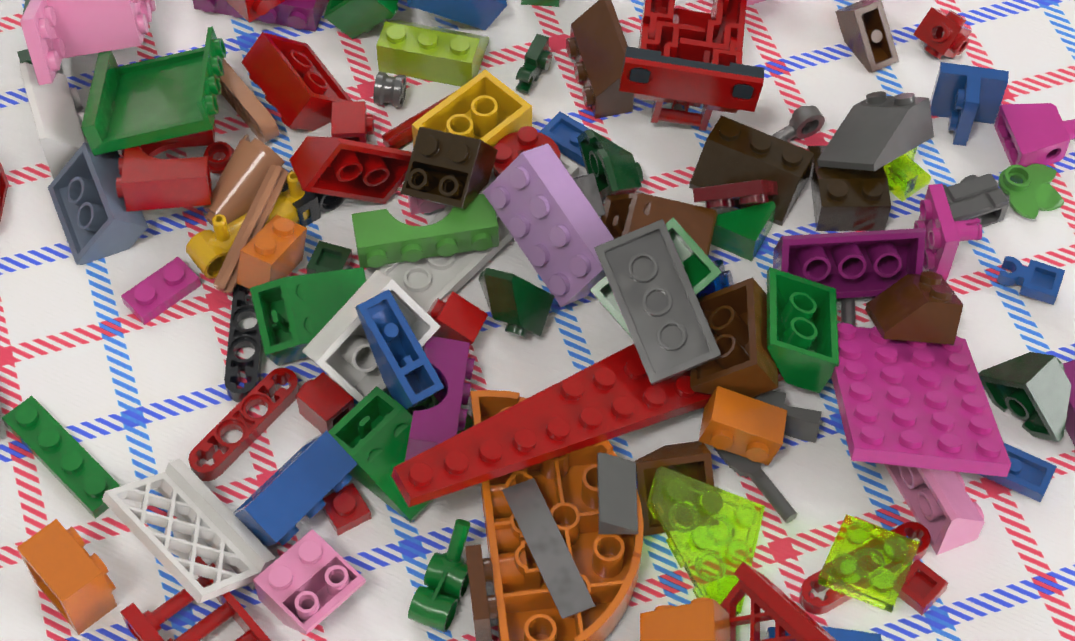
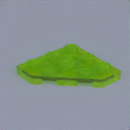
[647,466,765,616]

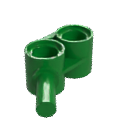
[408,519,471,633]

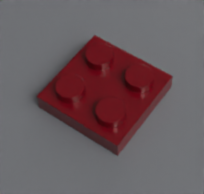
[693,180,779,209]

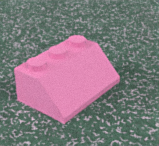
[884,464,985,555]

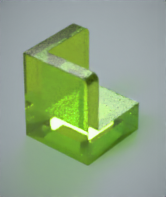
[883,146,931,202]

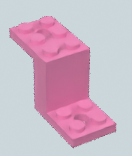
[20,0,156,85]

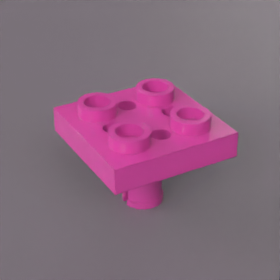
[914,184,982,281]

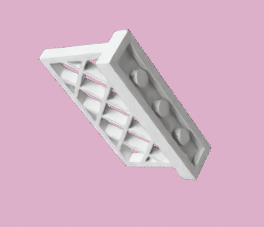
[102,458,276,604]

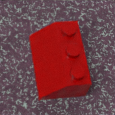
[241,32,352,131]
[289,136,412,204]

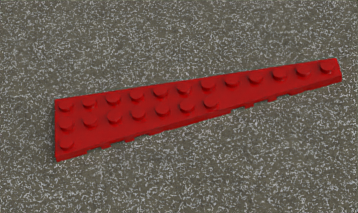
[391,344,784,507]

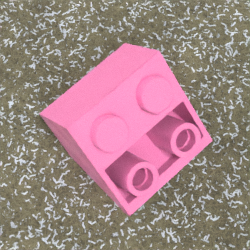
[253,529,366,635]

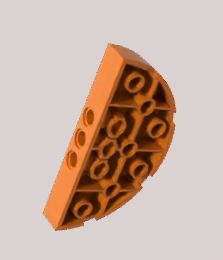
[470,390,644,641]

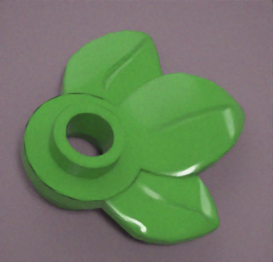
[998,164,1064,219]

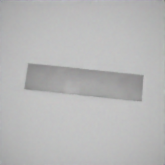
[502,478,595,619]

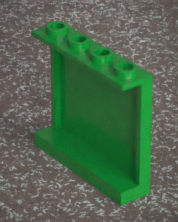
[81,26,226,156]

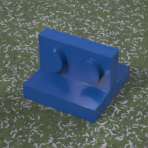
[930,62,1009,146]

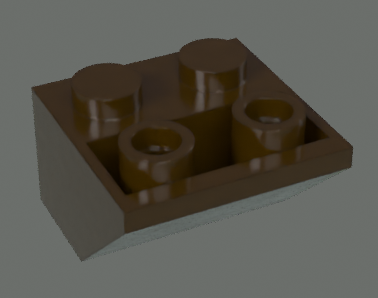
[400,127,498,209]

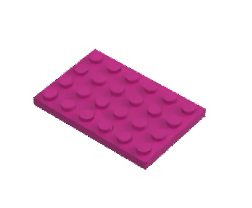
[831,322,1011,477]

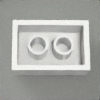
[302,270,441,403]

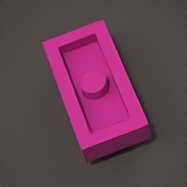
[121,257,201,325]

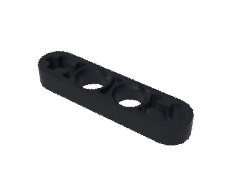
[224,284,263,402]

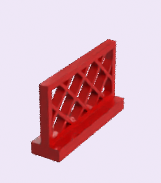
[720,562,837,641]

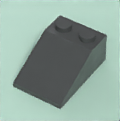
[817,91,934,171]

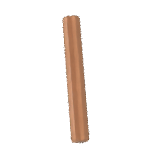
[213,165,289,294]

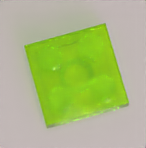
[817,514,920,613]

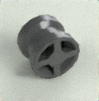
[373,72,407,108]

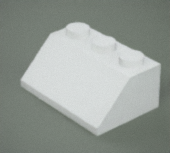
[19,62,88,180]

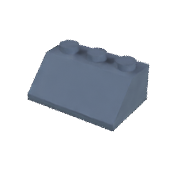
[47,142,148,265]

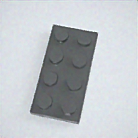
[594,219,721,385]

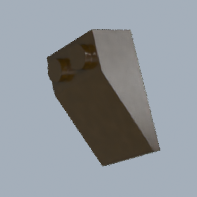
[807,146,891,231]

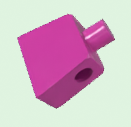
[994,103,1075,167]

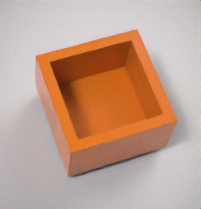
[16,519,117,635]

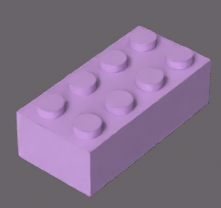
[483,144,614,307]

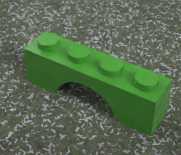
[351,194,499,268]

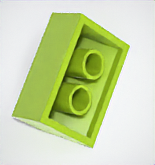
[376,20,489,87]

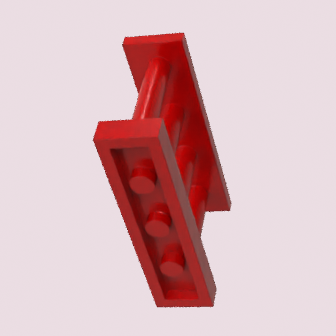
[120,556,271,641]

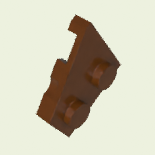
[465,544,498,641]

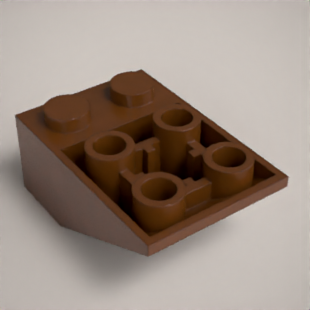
[600,192,718,256]

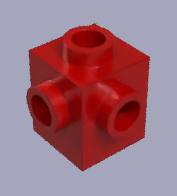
[913,7,972,59]

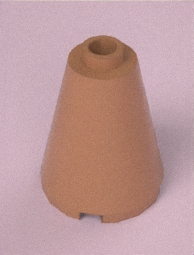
[203,134,293,226]

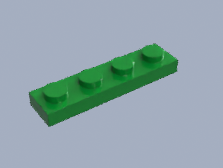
[2,395,120,519]

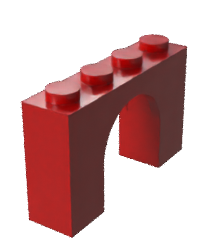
[116,119,216,212]

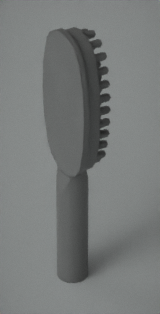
[714,448,798,523]

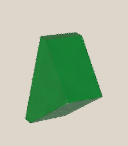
[711,201,776,262]

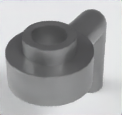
[772,105,825,143]

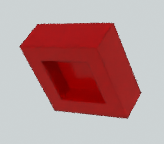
[322,483,372,536]
[891,559,948,615]

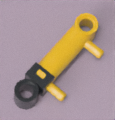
[186,172,346,279]

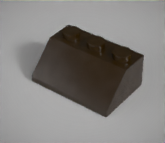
[689,115,815,226]

